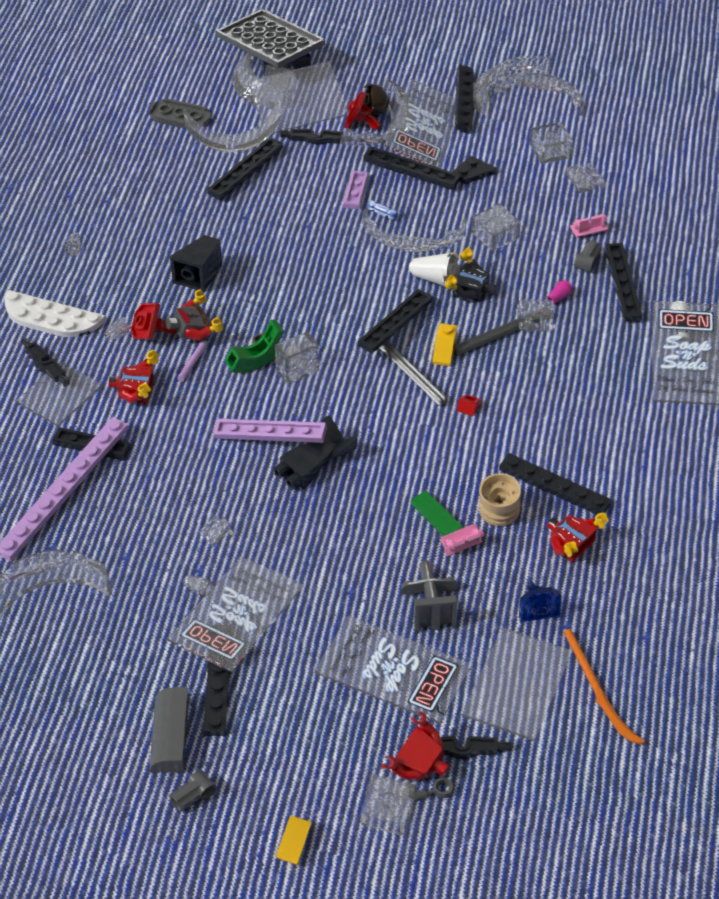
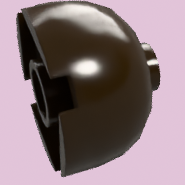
[363,83,389,116]

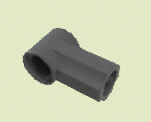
[574,240,601,272]
[169,770,216,811]

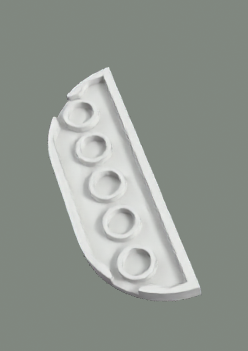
[5,290,106,337]

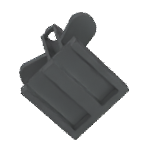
[401,560,458,632]

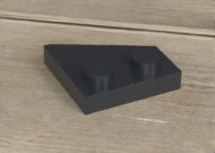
[453,155,497,184]

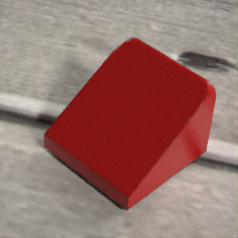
[457,394,483,416]

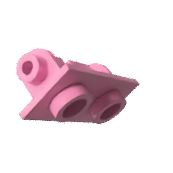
[570,214,608,238]
[440,523,484,556]

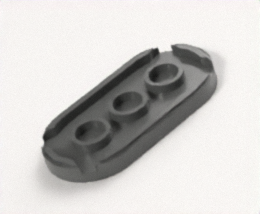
[149,99,212,130]

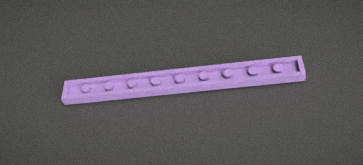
[0,417,129,562]

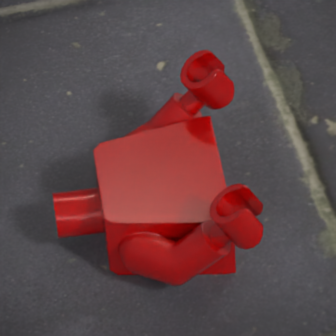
[381,711,450,780]

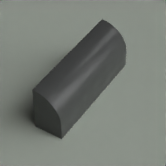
[149,687,189,773]

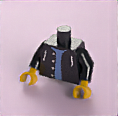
[445,248,497,301]

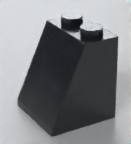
[170,235,222,292]

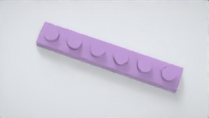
[213,419,327,443]

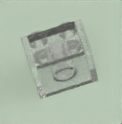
[530,122,574,164]
[471,203,521,251]
[275,332,319,384]
[360,774,416,836]

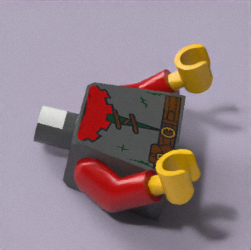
[166,289,223,341]

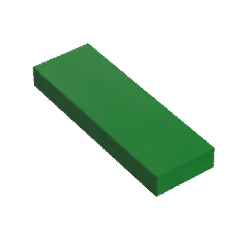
[411,491,463,536]

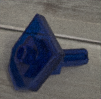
[519,582,562,622]

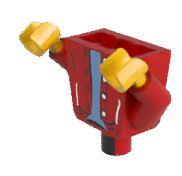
[109,350,159,404]
[547,513,609,562]

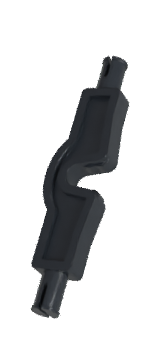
[280,128,354,145]
[21,338,70,387]
[441,736,511,759]

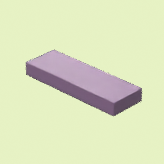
[343,171,369,210]

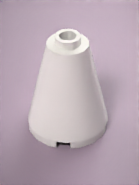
[409,252,460,286]

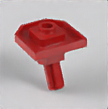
[343,91,381,131]
[131,303,177,340]

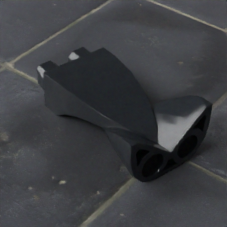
[274,415,358,489]

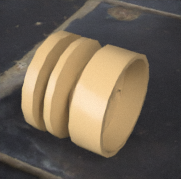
[479,473,521,526]

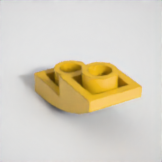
[276,815,312,865]

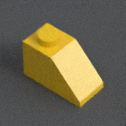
[432,323,458,367]

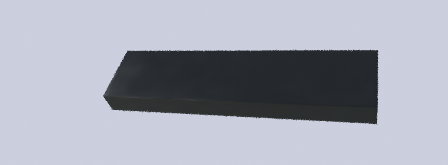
[52,427,131,461]

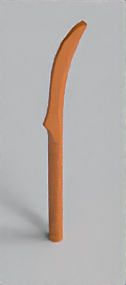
[564,629,645,745]

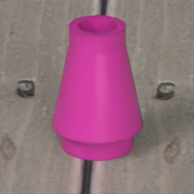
[547,280,573,305]

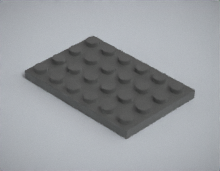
[215,8,325,68]

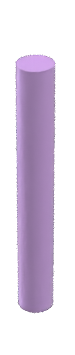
[177,340,208,382]

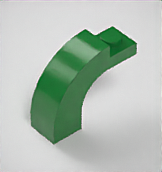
[225,320,284,373]

